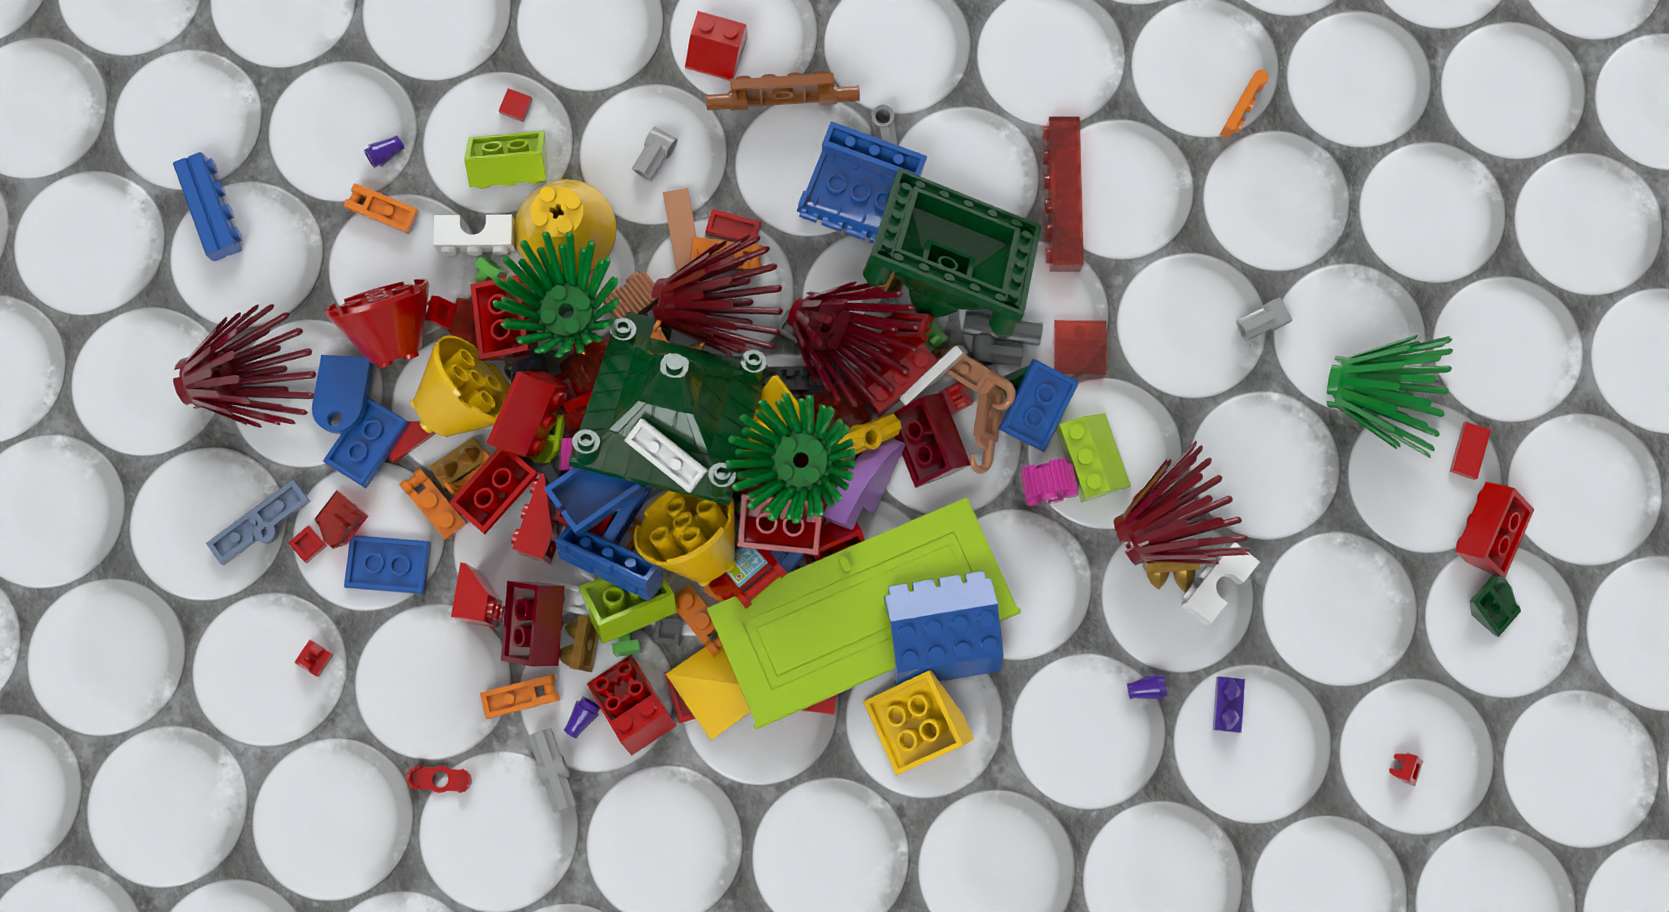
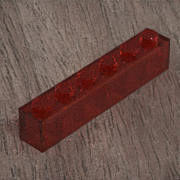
[1042,116,1084,272]

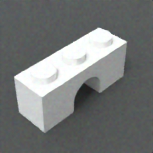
[433,214,516,256]
[1181,542,1260,625]

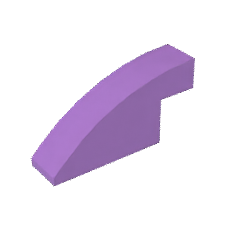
[822,438,906,530]

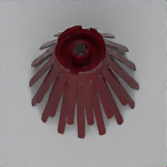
[652,234,783,357]
[787,281,920,407]
[173,304,316,428]
[1113,441,1251,566]

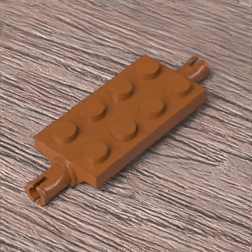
[706,71,860,111]

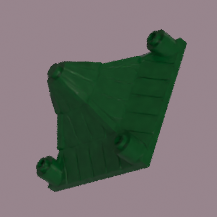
[863,168,1042,336]
[569,318,768,506]

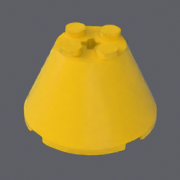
[515,179,617,276]
[410,335,510,438]
[634,491,736,586]

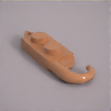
[934,346,1015,410]
[969,372,1004,474]

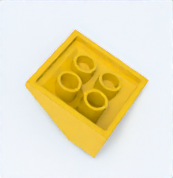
[665,647,751,741]
[863,670,975,775]

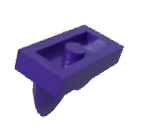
[1213,676,1245,733]

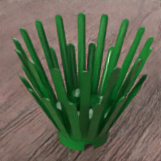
[493,232,619,357]
[1326,335,1453,458]
[726,393,855,523]

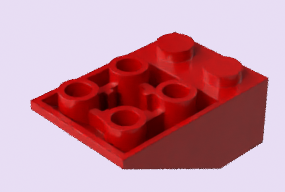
[511,473,559,565]
[587,654,677,756]

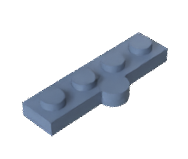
[206,480,311,565]

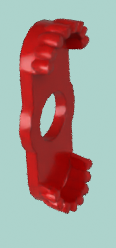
[406,766,472,793]

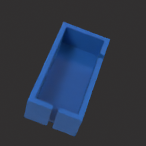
[544,468,651,537]

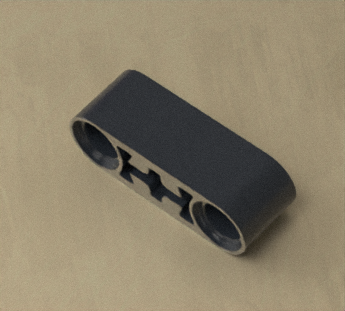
[762,366,835,395]

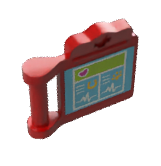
[709,547,788,609]

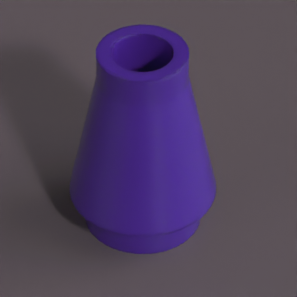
[364,135,405,168]
[1127,673,1167,699]
[564,697,600,738]

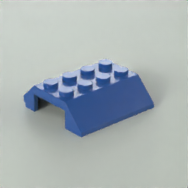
[797,121,927,244]
[884,571,1004,686]

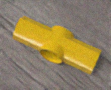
[835,413,902,460]

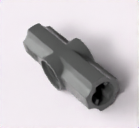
[962,311,1043,346]

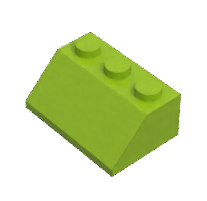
[464,130,548,189]
[1056,413,1131,503]
[578,573,677,644]

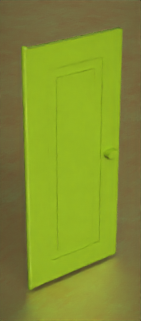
[707,497,1021,729]

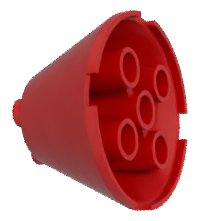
[324,278,429,368]

